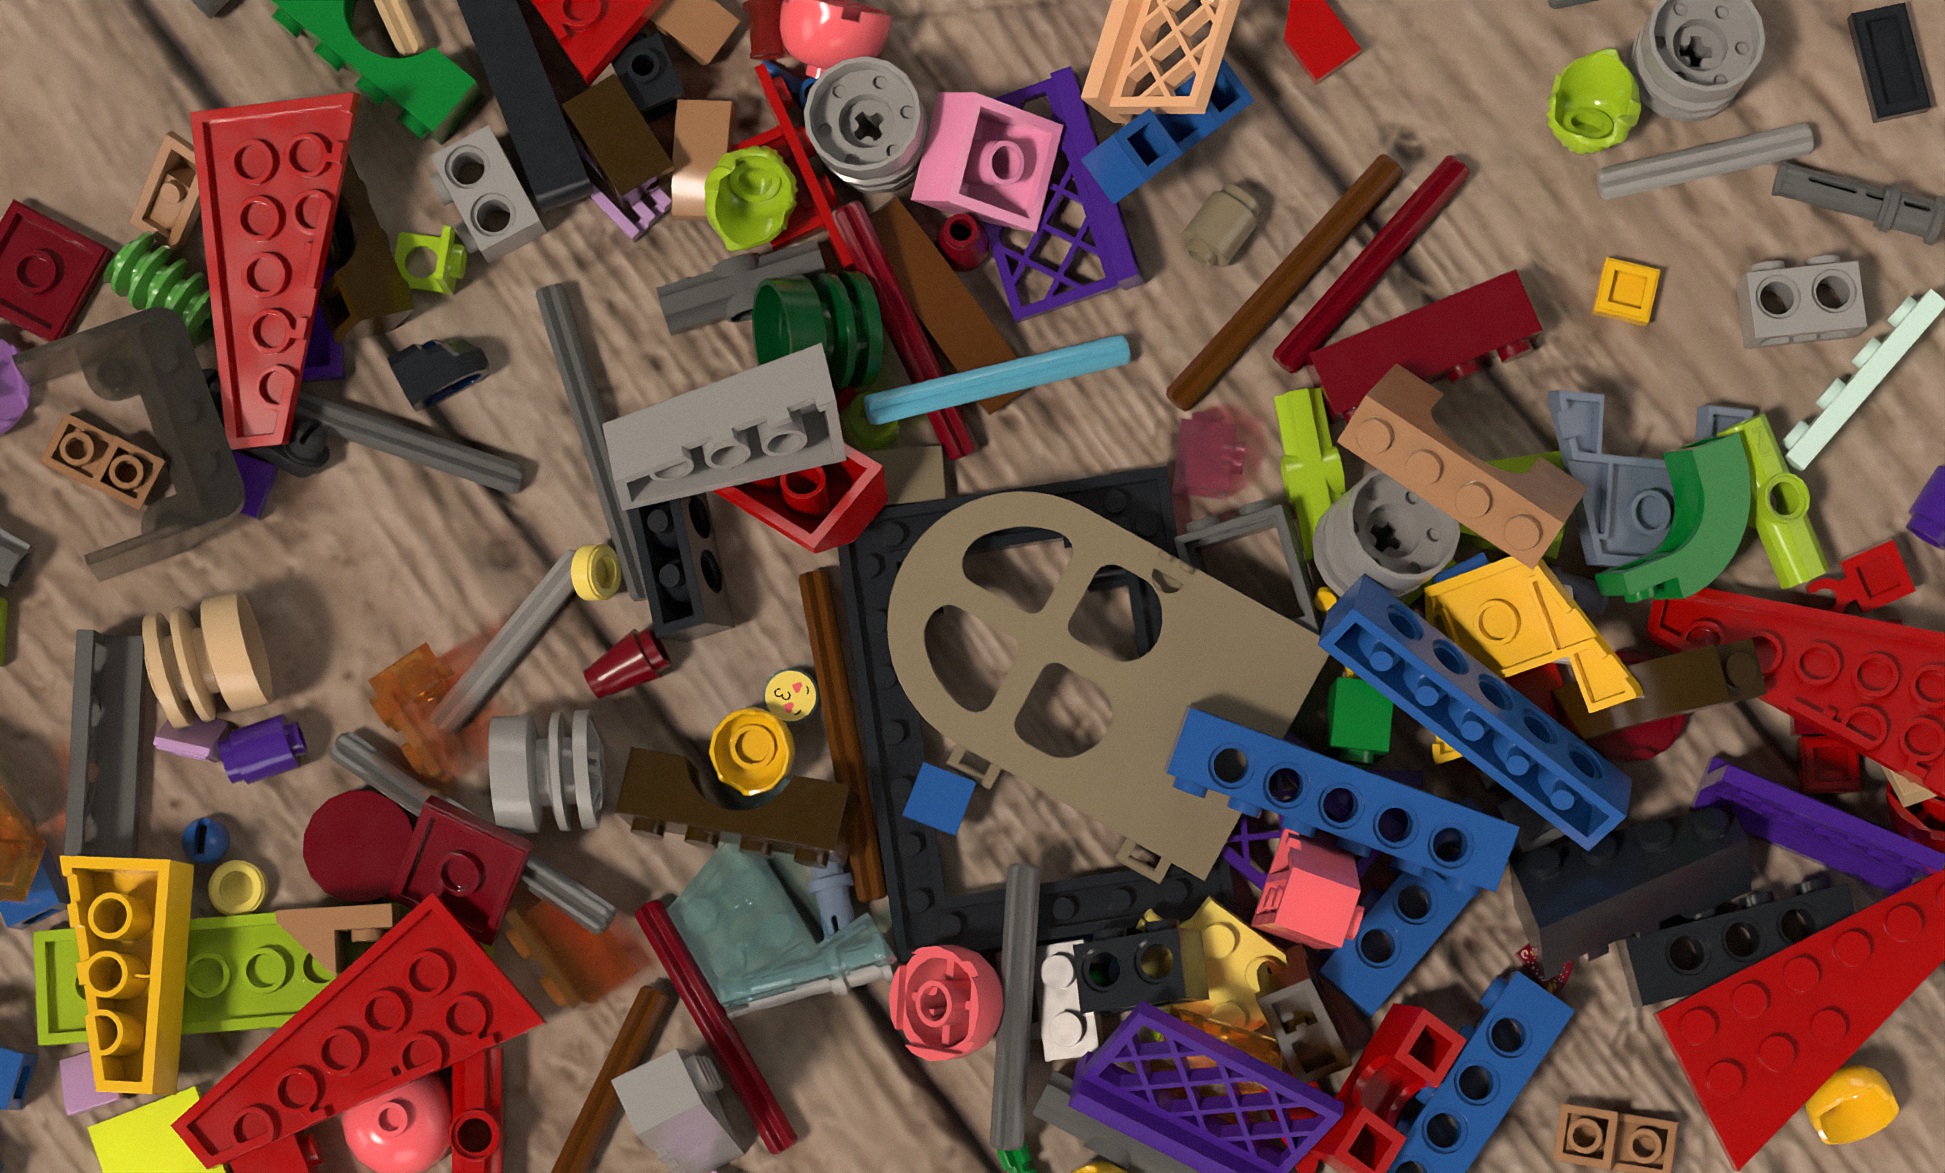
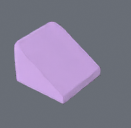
[153,714,228,764]
[59,1051,131,1116]

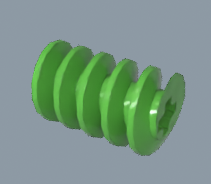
[103,231,214,351]

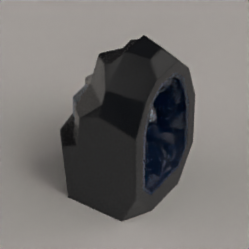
[387,339,490,412]

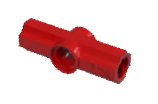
[448,1048,508,1173]

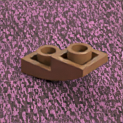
[644,0,740,66]
[672,99,736,221]
[39,412,166,511]
[1553,1103,1679,1173]

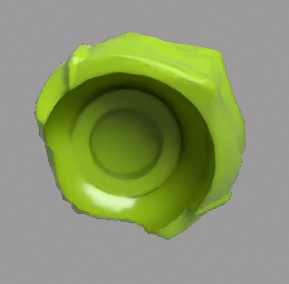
[1546,48,1642,155]
[704,145,798,252]

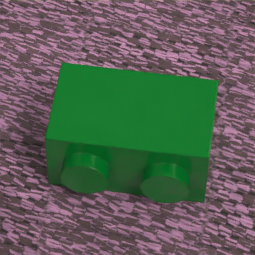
[1321,677,1393,770]

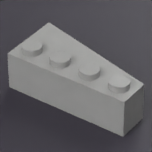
[602,343,846,511]
[611,1048,745,1173]

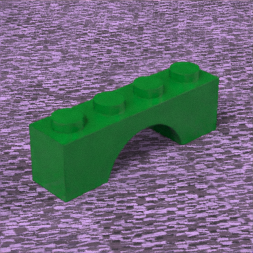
[268,0,484,145]

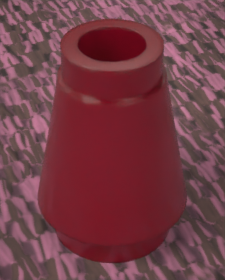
[934,213,989,272]
[583,626,671,699]

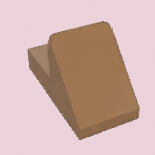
[129,131,201,252]
[276,904,401,977]

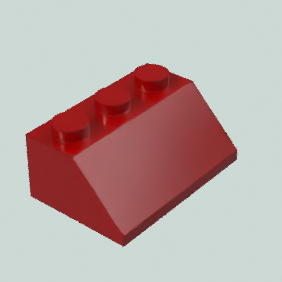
[713,442,888,554]

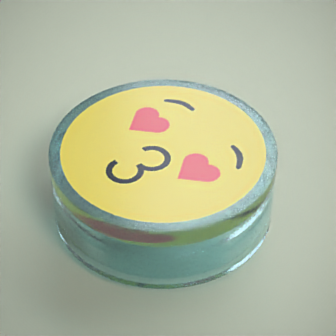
[762,668,820,726]

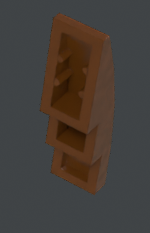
[868,197,1025,415]

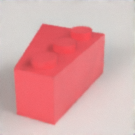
[1250,828,1364,949]

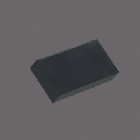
[1847,2,1931,124]

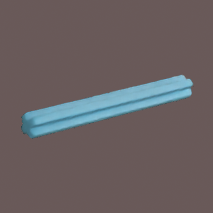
[864,335,1131,425]

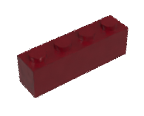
[1305,269,1543,425]

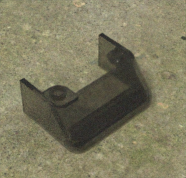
[12,307,246,582]

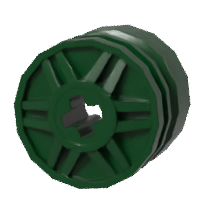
[752,270,883,391]

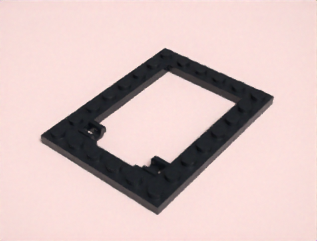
[837,466,1237,963]

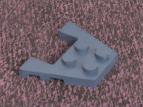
[1548,390,1753,568]

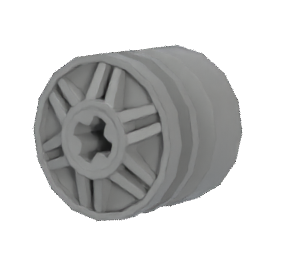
[1628,0,1766,123]
[804,56,930,195]
[1312,469,1460,601]
[489,709,606,835]

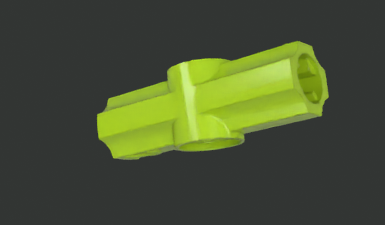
[1273,388,1346,563]
[1717,413,1830,589]

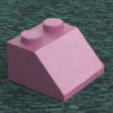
[911,92,1064,233]

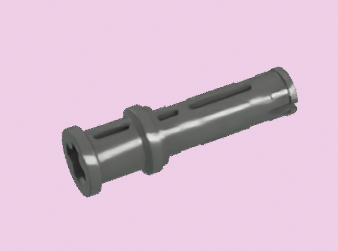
[1771,160,1945,246]

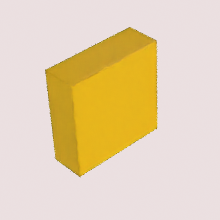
[1591,257,1660,327]

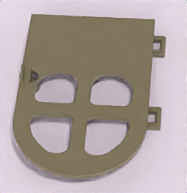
[887,491,1330,884]

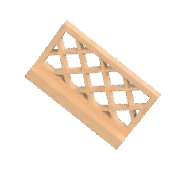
[1081,0,1241,123]

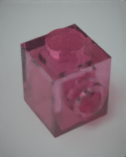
[1171,412,1246,500]

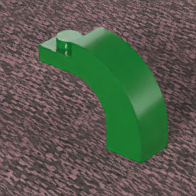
[1594,433,1751,603]

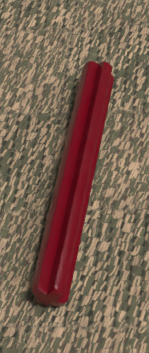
[1273,155,1470,374]
[832,201,977,460]
[635,899,798,1155]

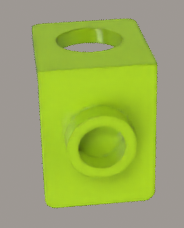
[394,225,467,295]

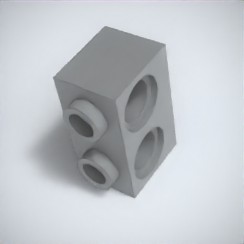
[429,125,547,264]
[1736,255,1867,349]

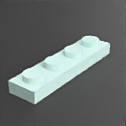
[1779,289,1945,476]

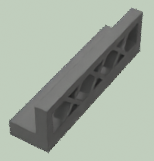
[64,629,147,858]

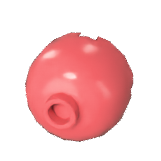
[779,0,893,79]
[889,945,1004,1061]
[342,1073,452,1173]

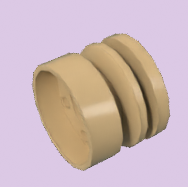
[142,589,274,730]

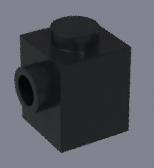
[611,32,687,124]

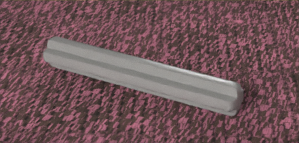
[1596,123,1814,200]
[429,549,576,736]

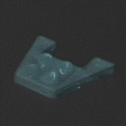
[666,777,898,1009]

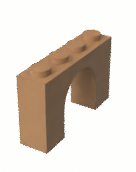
[1337,363,1588,570]

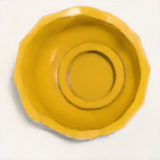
[709,707,796,796]
[1805,1065,1899,1145]

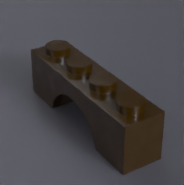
[318,153,416,344]
[615,747,861,869]

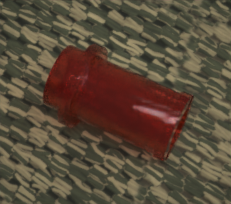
[743,0,785,61]

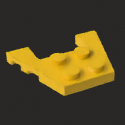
[1424,556,1643,765]

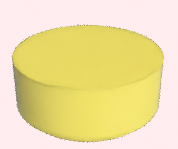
[571,544,621,601]
[208,860,269,916]

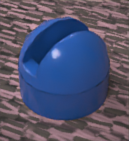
[182,818,230,864]

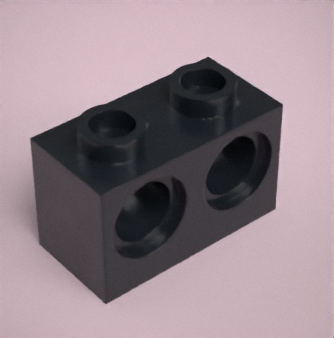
[1073,919,1209,1015]

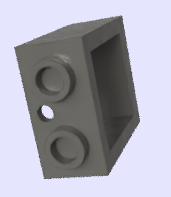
[1174,499,1324,636]

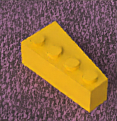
[59,856,194,1095]

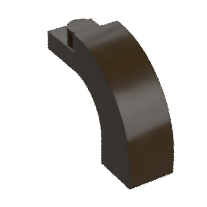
[1550,639,1767,742]

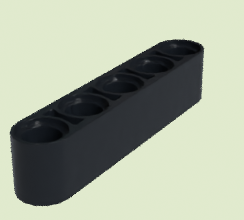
[457,0,595,214]

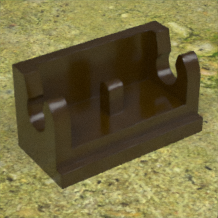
[562,73,674,211]
[1255,943,1353,1084]

